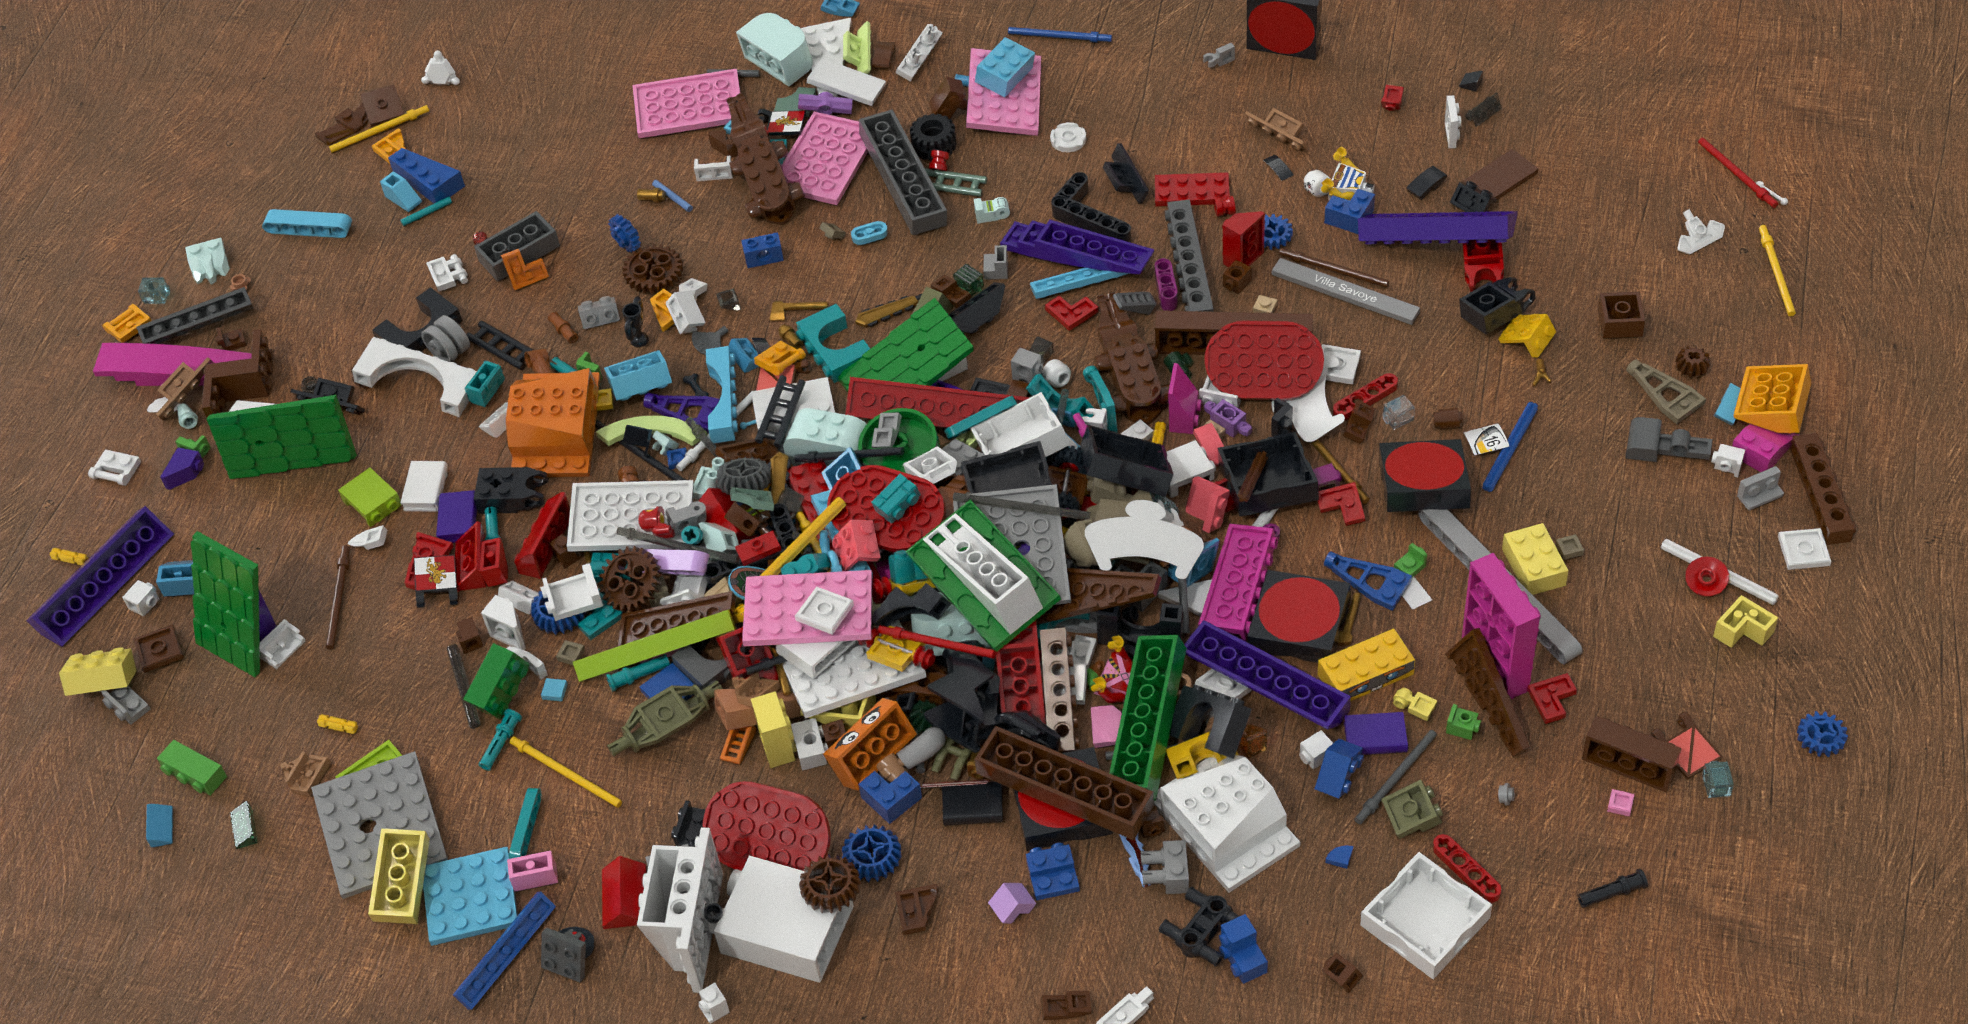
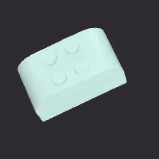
[736,13,813,86]
[783,408,867,467]
[909,592,991,656]

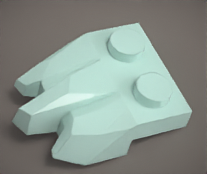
[185,238,230,285]

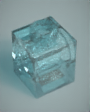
[138,277,170,304]

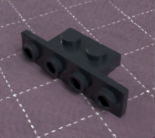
[1103,143,1149,204]
[290,377,365,415]

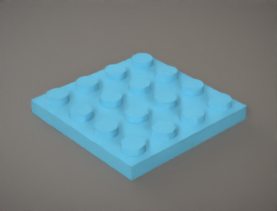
[423,847,518,946]

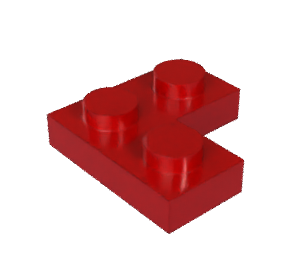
[1045,295,1099,331]
[1317,482,1366,526]
[1527,673,1577,724]

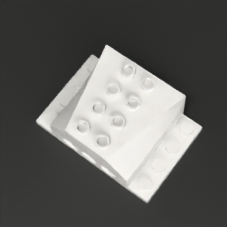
[1154,755,1300,893]
[637,828,723,993]

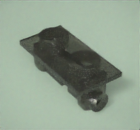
[1465,93,1502,127]

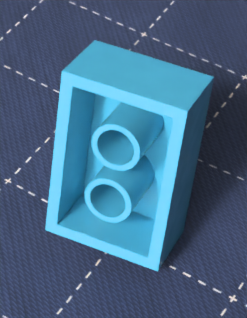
[975,37,1035,97]
[604,350,672,401]

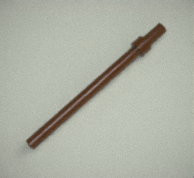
[1279,248,1389,288]
[326,545,350,650]

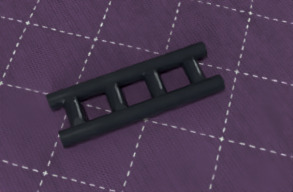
[466,321,534,370]
[755,375,806,448]

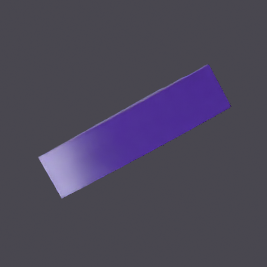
[1000,220,1154,274]

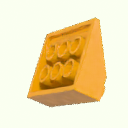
[1733,364,1811,434]

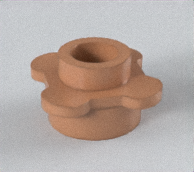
[230,274,251,291]

